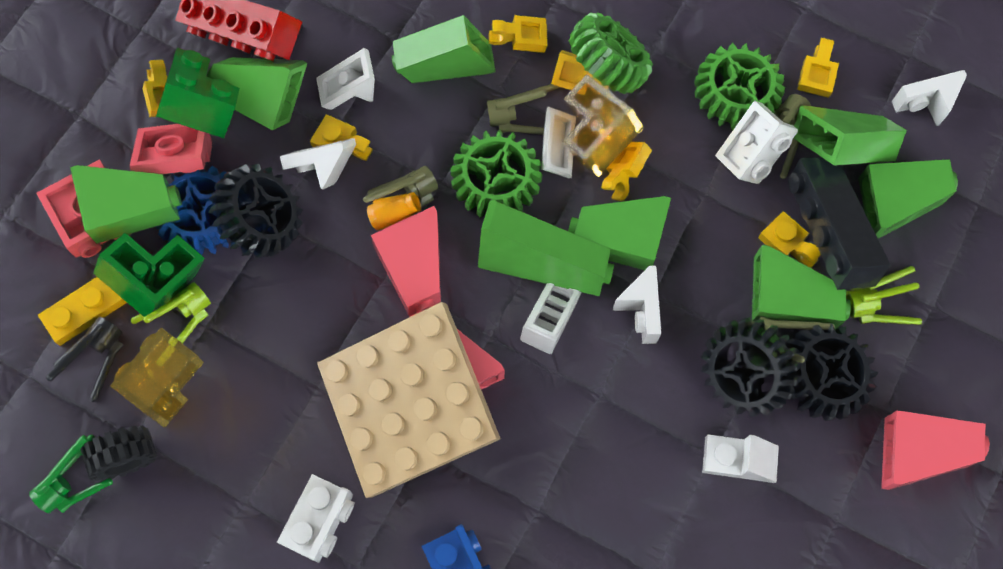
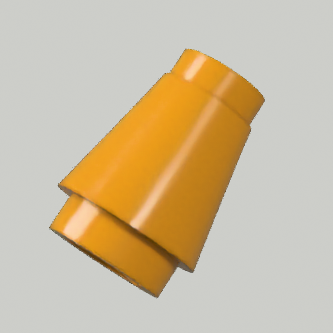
[367,192,421,231]

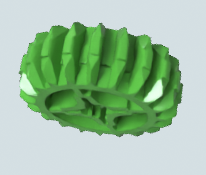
[568,12,653,94]
[694,43,785,130]
[450,129,542,218]

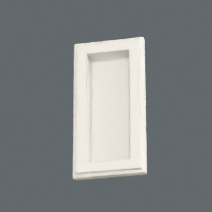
[541,107,576,179]

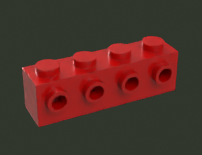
[175,0,303,62]

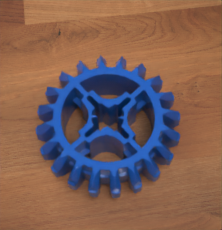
[155,165,239,255]

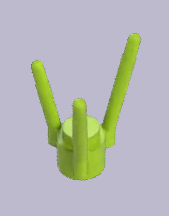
[846,266,922,325]
[131,282,211,369]

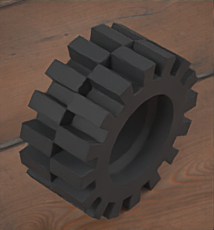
[80,426,157,481]

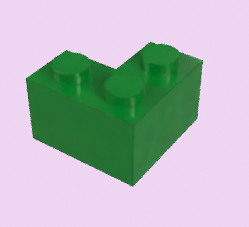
[156,48,240,138]
[93,233,205,317]

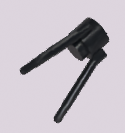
[46,316,124,402]

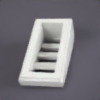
[520,283,582,354]

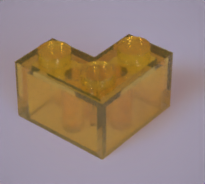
[562,74,644,177]
[110,327,204,428]

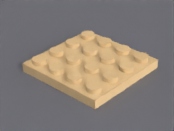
[317,302,501,498]

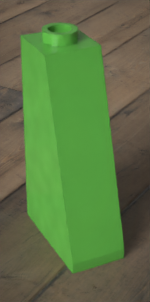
[478,200,614,296]

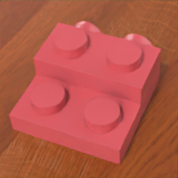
[130,124,212,174]
[36,159,132,258]

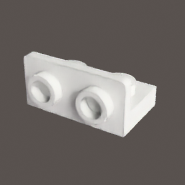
[715,101,798,184]
[277,474,355,563]

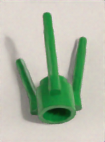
[29,435,113,513]

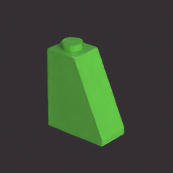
[392,15,496,83]
[207,57,308,130]
[794,105,907,166]
[858,159,958,239]
[70,165,182,244]
[568,196,671,271]
[752,245,851,329]

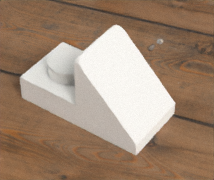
[316,48,375,110]
[891,70,967,126]
[280,138,356,189]
[613,266,661,344]
[702,434,779,483]

